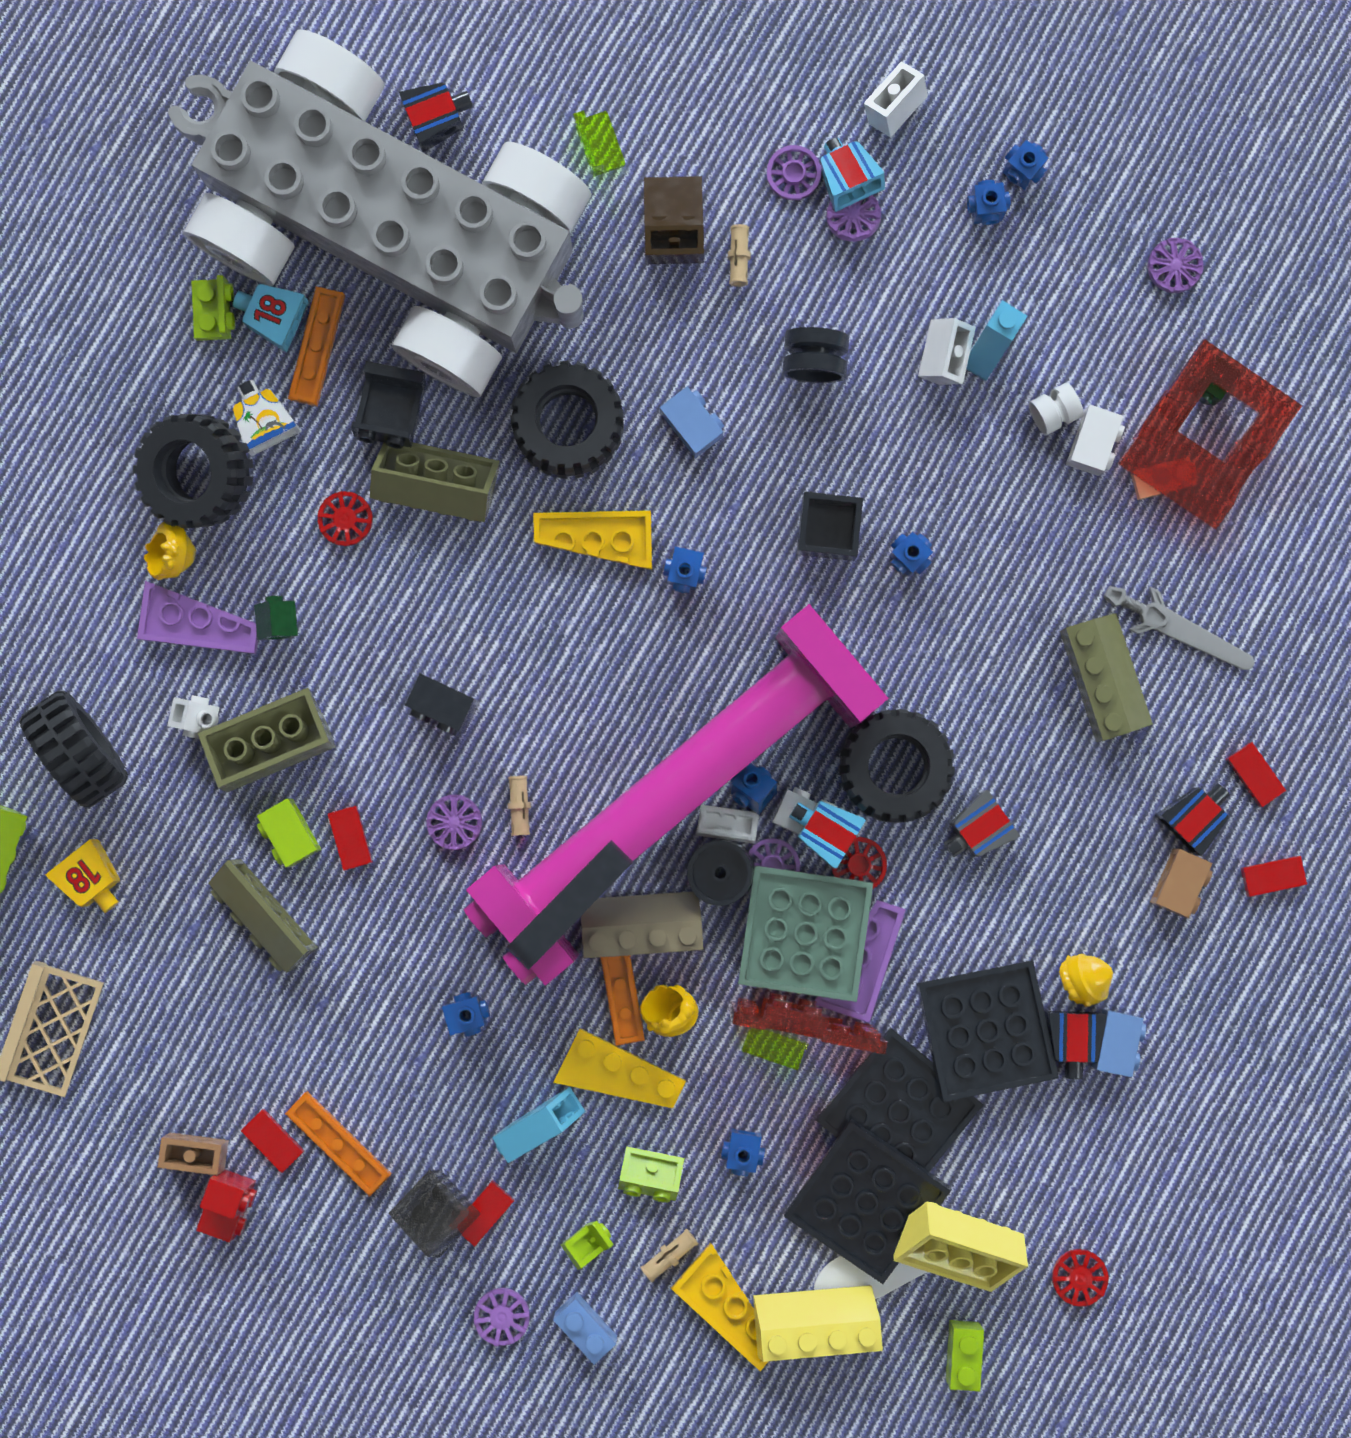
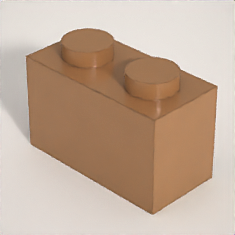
[1150,848,1213,918]
[157,1132,229,1175]

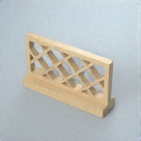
[0,961,104,1097]

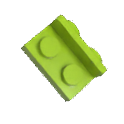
[191,275,235,341]
[618,1146,685,1203]

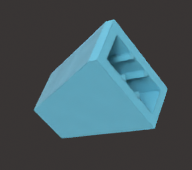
[966,300,1028,381]
[492,1087,586,1163]

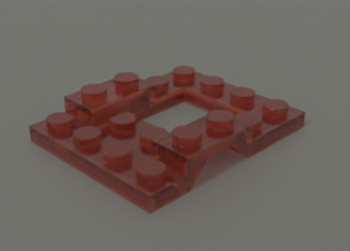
[1118,339,1302,530]
[729,992,888,1054]

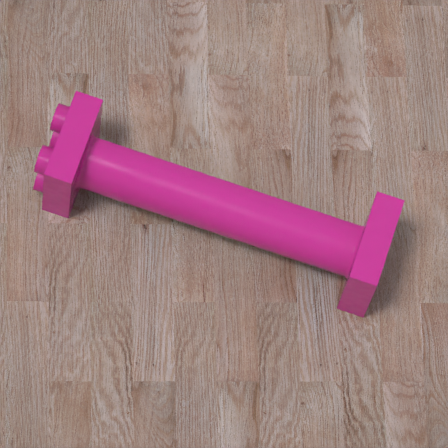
[463,604,889,986]

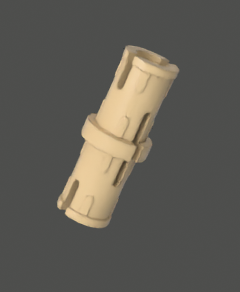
[728,224,751,287]
[507,776,531,836]
[640,1229,699,1283]

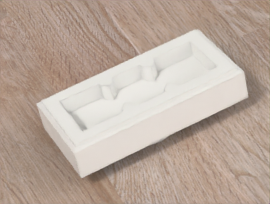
[697,805,759,844]

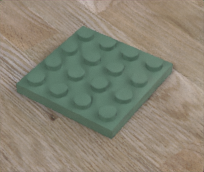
[738,866,873,1002]

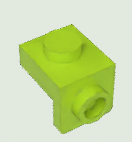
[561,1221,614,1270]

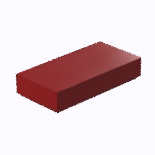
[1226,742,1286,807]
[328,806,373,871]
[1241,856,1307,897]
[240,1108,305,1173]
[453,1180,515,1247]

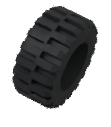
[510,361,624,479]
[133,414,254,528]
[20,691,128,807]
[838,709,955,823]

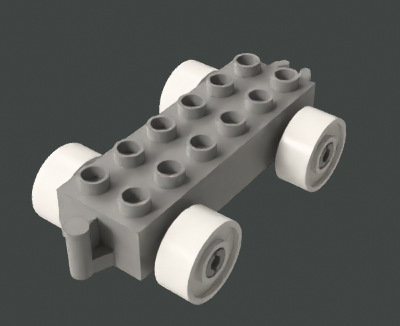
[168,30,592,397]

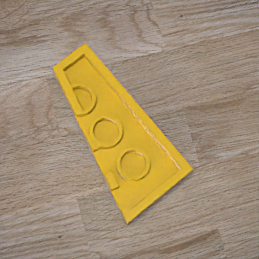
[533,510,652,570]
[553,1028,686,1108]
[671,1243,769,1372]

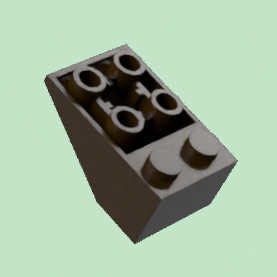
[644,176,704,265]

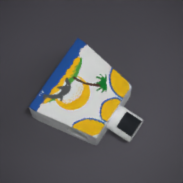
[233,380,301,456]

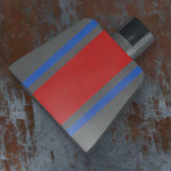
[944,790,1020,857]

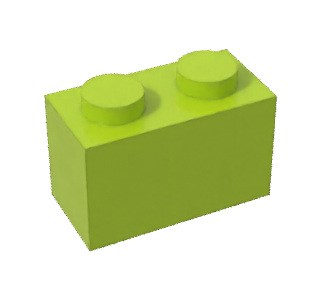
[257,798,322,868]
[946,1320,984,1392]

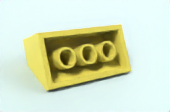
[893,1202,1028,1292]
[753,1285,883,1362]

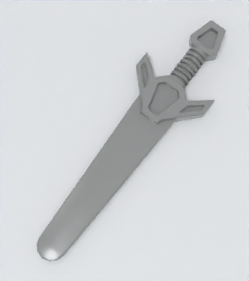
[1103,586,1254,670]

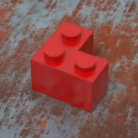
[196,1169,257,1243]

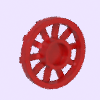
[317,491,373,547]
[831,837,887,889]
[1052,1249,1109,1307]

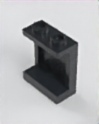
[351,361,426,449]

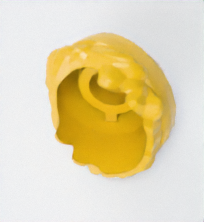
[144,522,196,580]
[1059,954,1113,1007]
[640,984,699,1037]

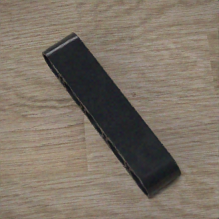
[506,840,634,970]

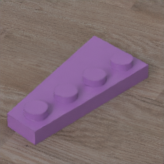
[137,581,258,654]
[813,900,906,1023]

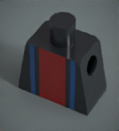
[399,82,473,152]
[1155,783,1230,856]
[1044,1011,1106,1079]

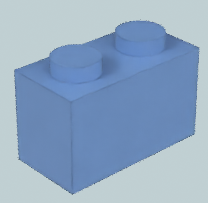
[659,386,724,459]
[1091,1009,1146,1077]
[553,1292,617,1365]

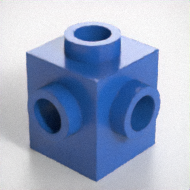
[1003,139,1049,191]
[967,180,1011,225]
[888,531,933,577]
[663,546,707,594]
[730,763,777,815]
[442,992,490,1037]
[721,1128,765,1176]

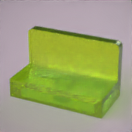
[573,110,625,177]
[741,1022,809,1070]

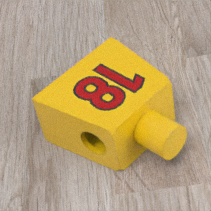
[45,839,120,913]

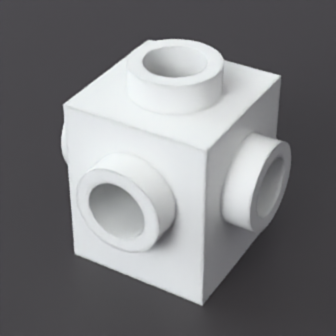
[167,695,220,739]

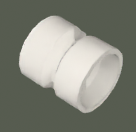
[1029,383,1084,435]

